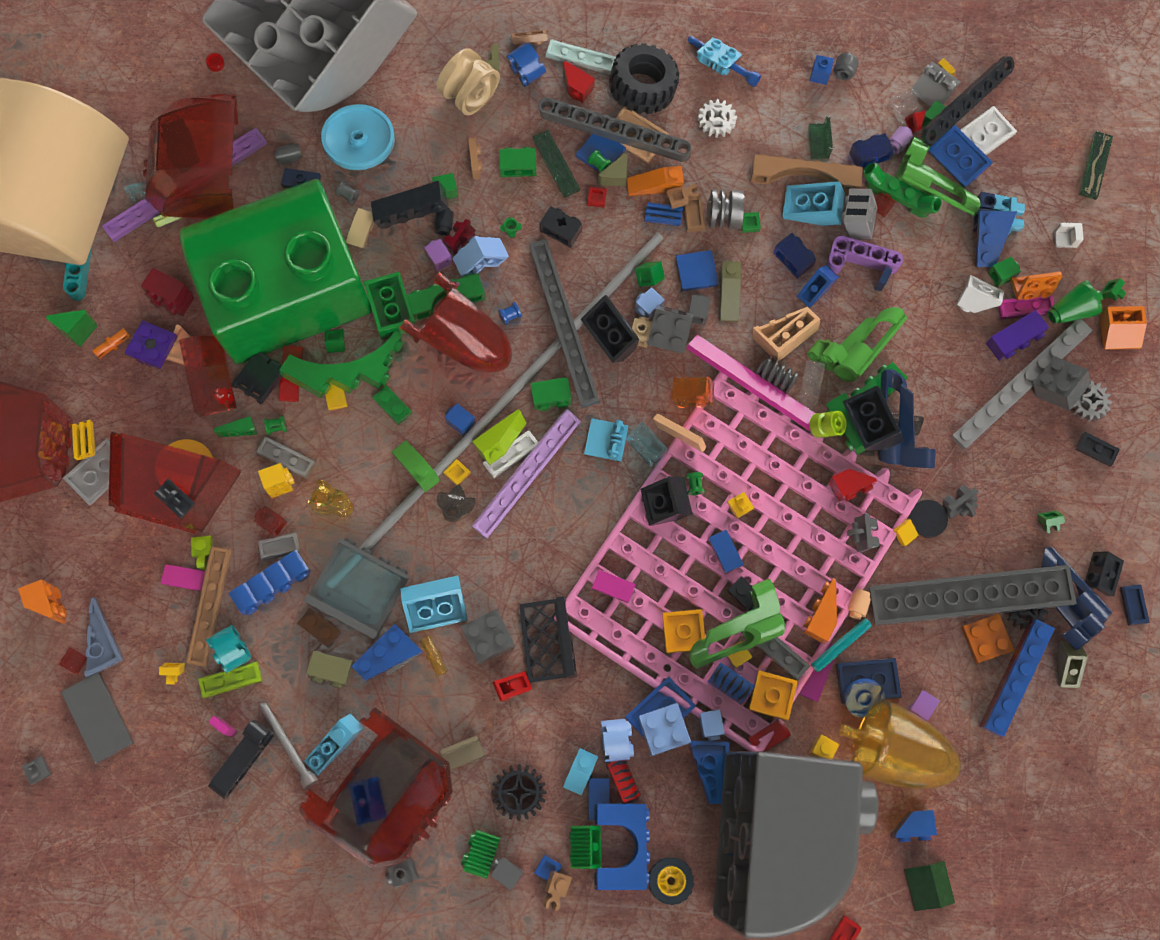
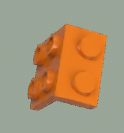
[1010,272,1062,300]

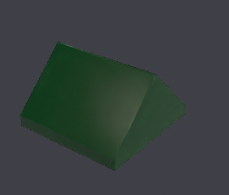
[904,861,955,911]

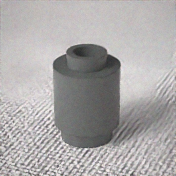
[274,143,302,165]

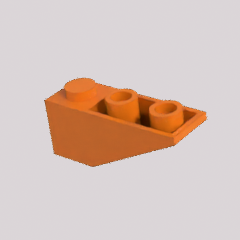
[803,578,837,644]

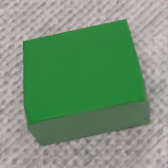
[325,329,346,353]

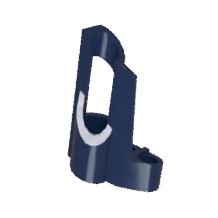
[877,369,936,468]
[1041,547,1113,650]

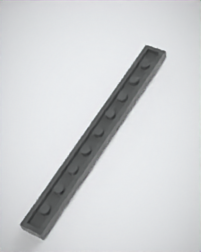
[529,239,600,408]

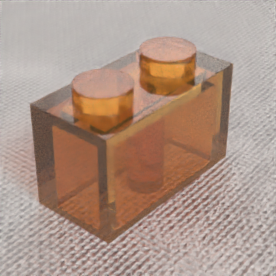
[671,377,715,408]

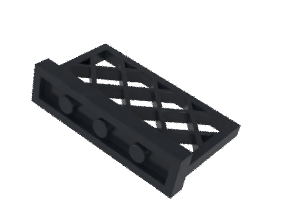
[519,596,577,683]

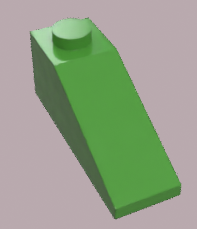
[391,440,440,493]

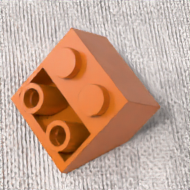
[1099,306,1147,350]
[18,579,67,624]

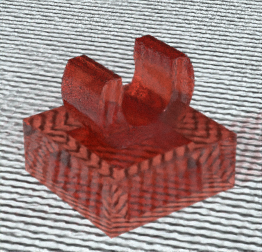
[875,193,896,218]

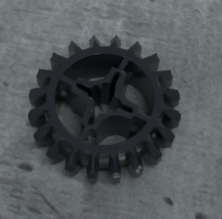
[491,764,547,821]

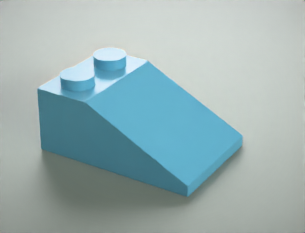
[782,182,845,226]

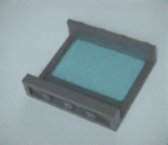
[304,538,409,640]

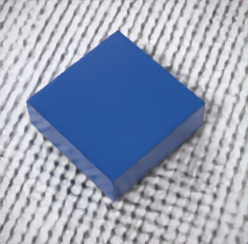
[534,855,562,881]

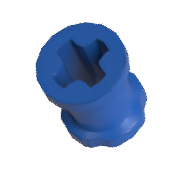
[498,302,522,325]

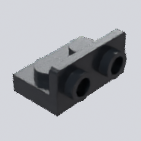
[1085,551,1124,596]

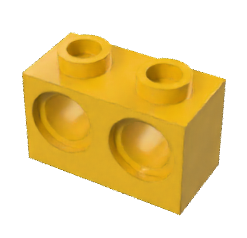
[258,463,295,498]

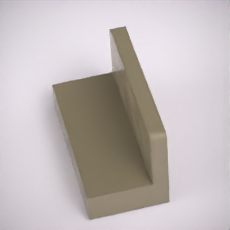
[439,735,485,772]

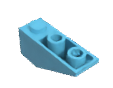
[304,714,364,776]

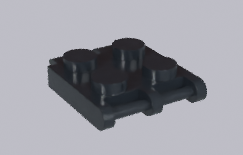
[232,352,283,404]

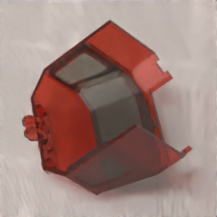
[298,707,453,869]

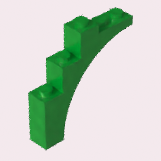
[279,331,403,398]

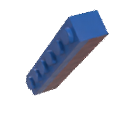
[979,619,1055,737]

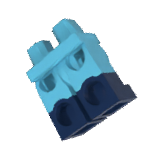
[973,192,1025,235]

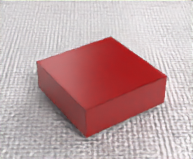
[587,186,607,208]

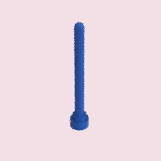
[688,36,761,87]

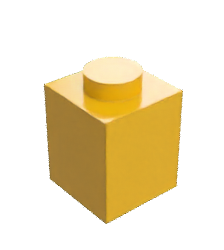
[808,734,840,759]

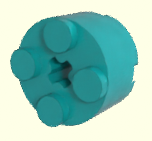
[206,625,251,673]

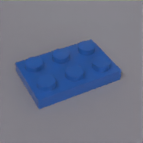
[928,125,993,188]
[625,677,696,739]

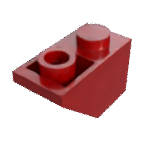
[829,469,877,502]

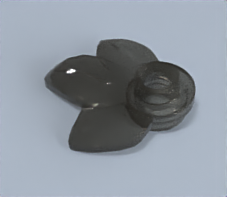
[437,485,476,522]

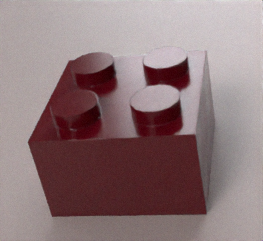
[141,268,195,317]

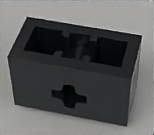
[539,206,582,248]

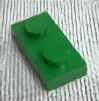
[372,385,412,425]

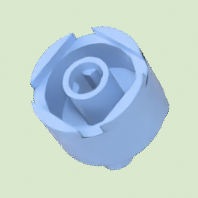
[601,718,634,762]

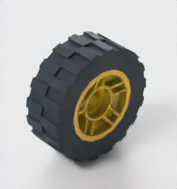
[649,857,694,905]

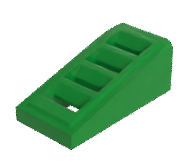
[213,416,258,437]

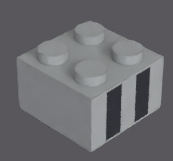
[842,189,877,240]

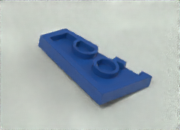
[975,211,1017,267]
[351,624,423,681]
[689,741,729,804]

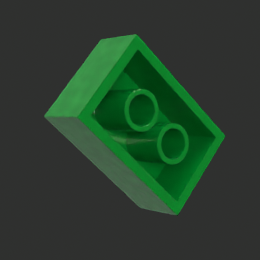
[364,271,417,340]

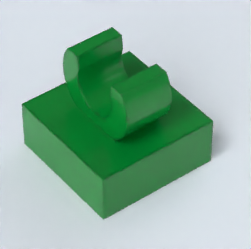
[1101,278,1126,301]
[1037,510,1065,533]

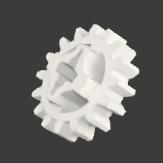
[698,99,737,138]

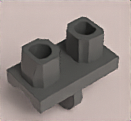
[943,485,979,520]
[847,513,880,552]

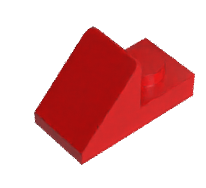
[492,671,532,702]

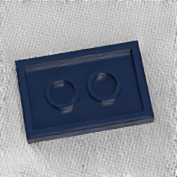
[836,658,902,704]

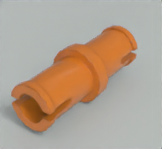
[92,328,131,359]

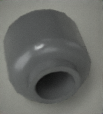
[833,53,859,80]

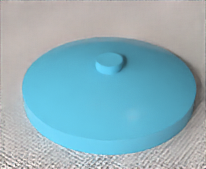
[321,104,395,170]

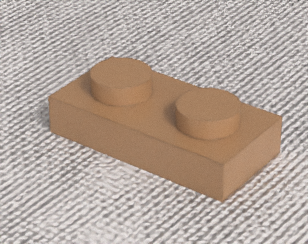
[511,30,548,47]
[468,138,483,179]

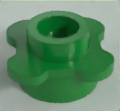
[500,217,522,238]

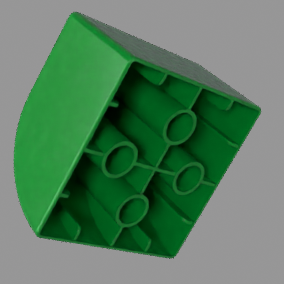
[179,179,372,364]

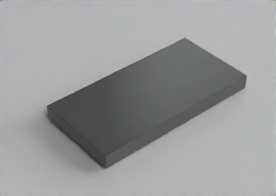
[61,672,134,764]

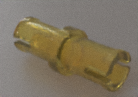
[420,636,448,677]

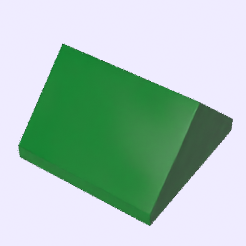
[46,310,97,347]

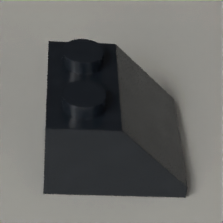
[640,476,693,526]

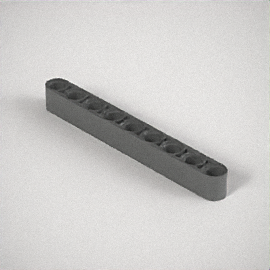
[538,97,691,162]

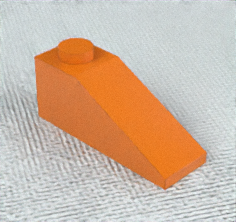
[627,166,684,196]

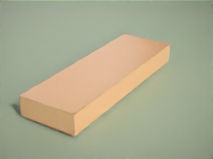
[653,414,706,453]

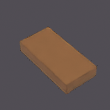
[684,195,705,232]

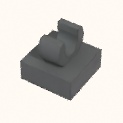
[22,756,52,785]

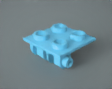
[696,37,742,75]
[584,418,628,462]

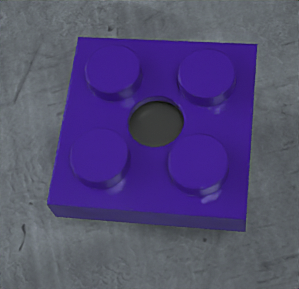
[124,320,178,369]

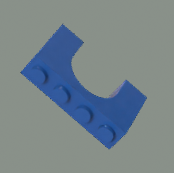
[594,804,650,890]

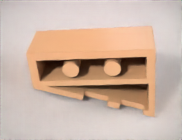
[752,307,820,361]

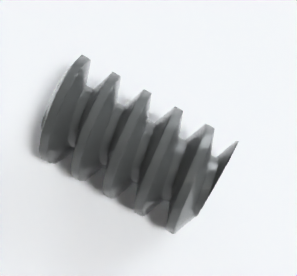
[756,356,798,394]

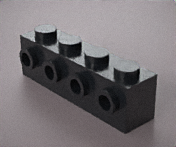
[371,180,448,229]

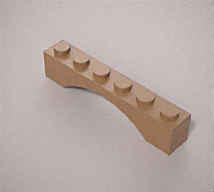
[751,154,863,194]

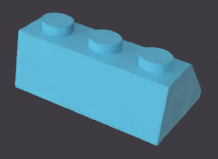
[400,576,468,633]

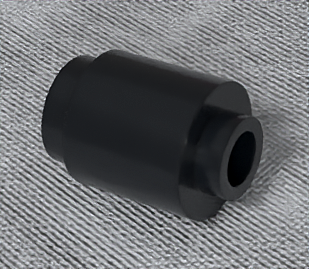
[434,208,454,236]

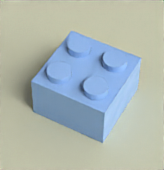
[638,703,691,757]

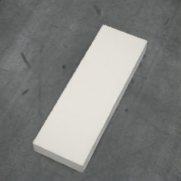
[483,430,538,479]

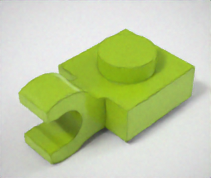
[191,536,213,571]

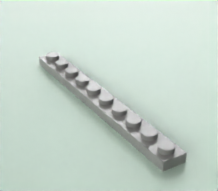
[951,319,1093,450]

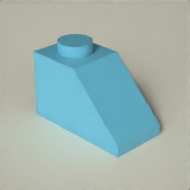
[563,748,598,795]

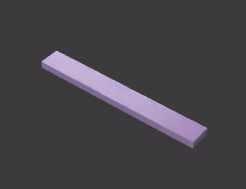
[471,409,581,539]

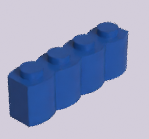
[228,550,311,615]

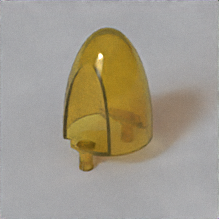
[839,699,961,789]

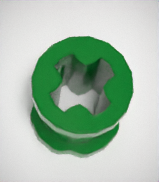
[587,150,612,173]
[264,415,287,435]
[686,472,705,496]

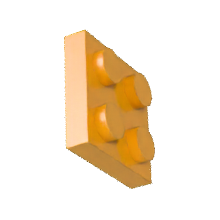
[662,609,705,653]
[748,670,798,721]

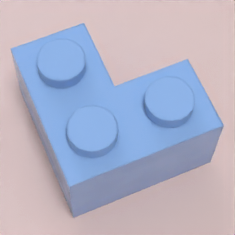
[453,236,509,277]

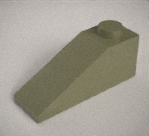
[720,261,741,322]

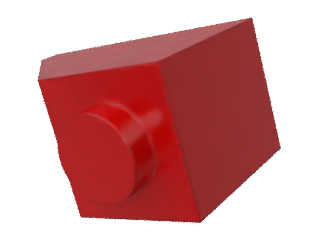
[563,61,595,103]

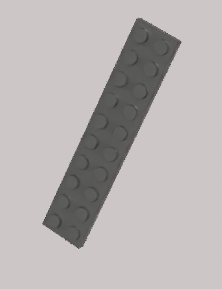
[869,565,1077,626]

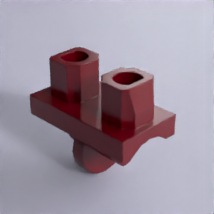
[443,219,476,255]

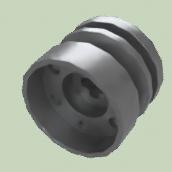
[707,189,744,229]

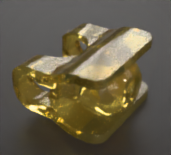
[308,480,354,518]

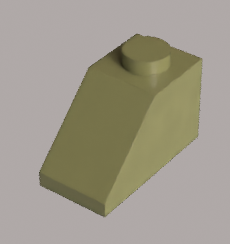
[1057,641,1088,688]

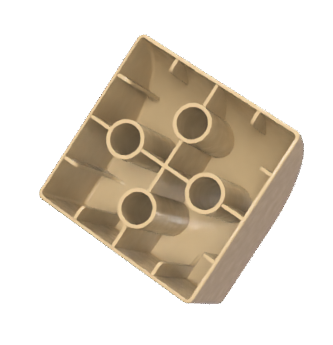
[0,78,129,265]

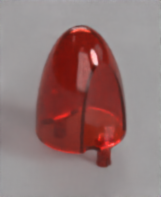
[399,272,512,373]

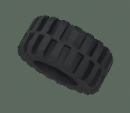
[609,43,680,114]

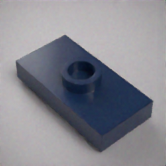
[281,168,321,188]

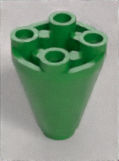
[1047,280,1103,324]

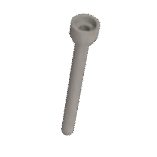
[260,702,318,789]

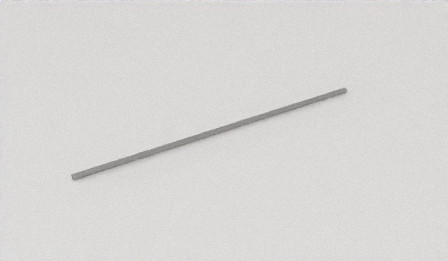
[324,233,663,590]

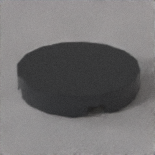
[908,500,948,538]

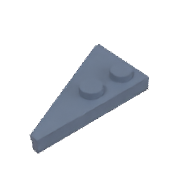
[84,598,124,678]

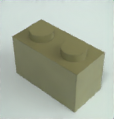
[306,651,354,688]

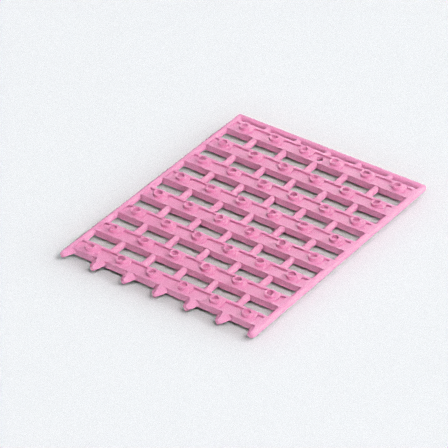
[553,372,922,752]

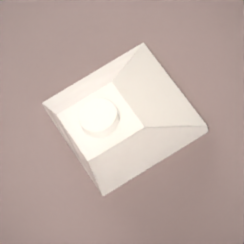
[957,275,1004,313]

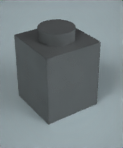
[689,294,711,325]

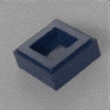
[875,267,892,291]

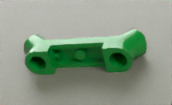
[862,163,942,218]

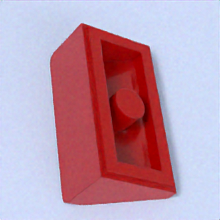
[747,719,791,752]

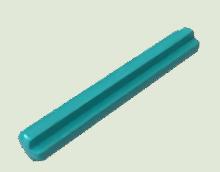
[811,618,872,672]

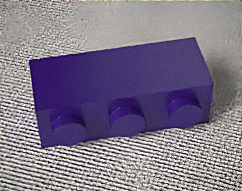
[986,310,1049,361]

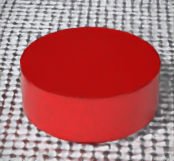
[206,53,225,72]

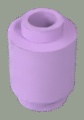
[887,126,913,154]

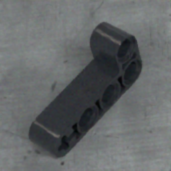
[208,720,274,799]

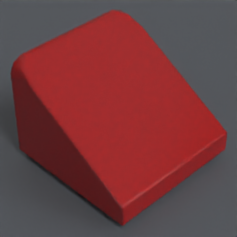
[905,111,925,133]

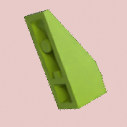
[472,409,527,465]

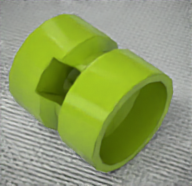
[809,411,846,438]

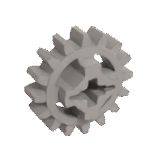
[1071,381,1112,422]

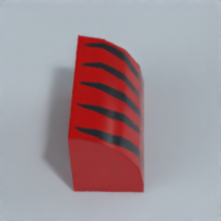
[606,760,641,804]

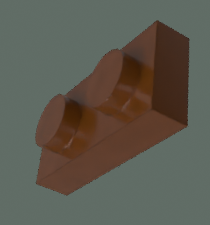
[297,608,341,648]

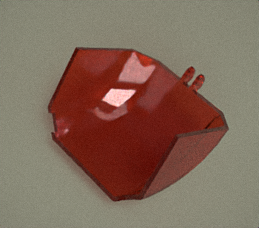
[143,94,239,219]

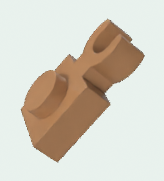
[666,185,700,209]
[543,870,572,911]

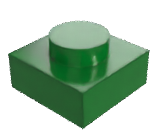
[741,212,761,233]

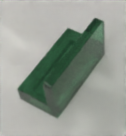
[808,117,833,159]

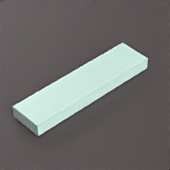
[546,40,616,75]

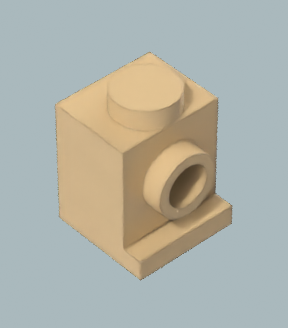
[632,316,653,348]

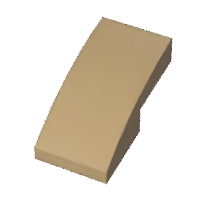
[346,208,374,248]

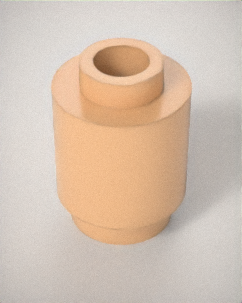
[848,589,871,620]

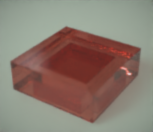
[58,647,87,675]

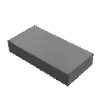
[258,532,301,561]

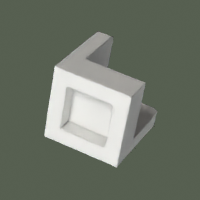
[1054,223,1083,248]

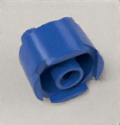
[506,42,546,87]

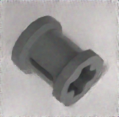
[335,181,360,204]

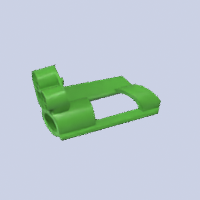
[896,136,980,216]
[807,307,908,382]
[689,579,785,668]

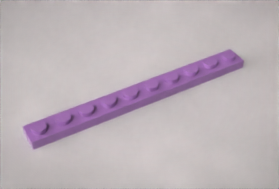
[102,128,267,242]

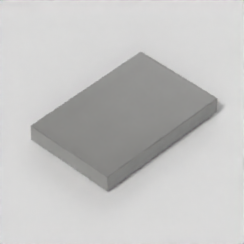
[63,438,134,506]

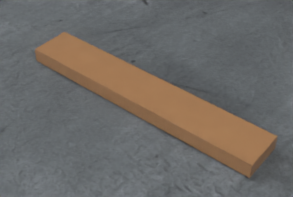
[186,546,232,667]

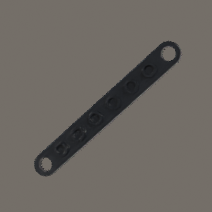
[921,56,1014,144]

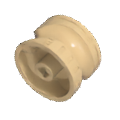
[436,48,500,116]

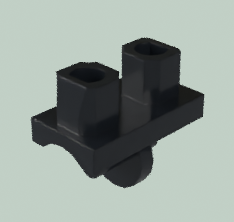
[153,479,196,519]

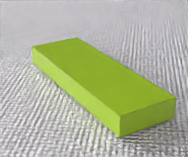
[198,661,263,699]

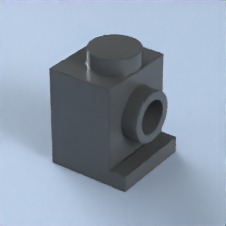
[385,858,419,888]

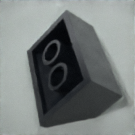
[580,295,639,363]
[842,385,905,450]

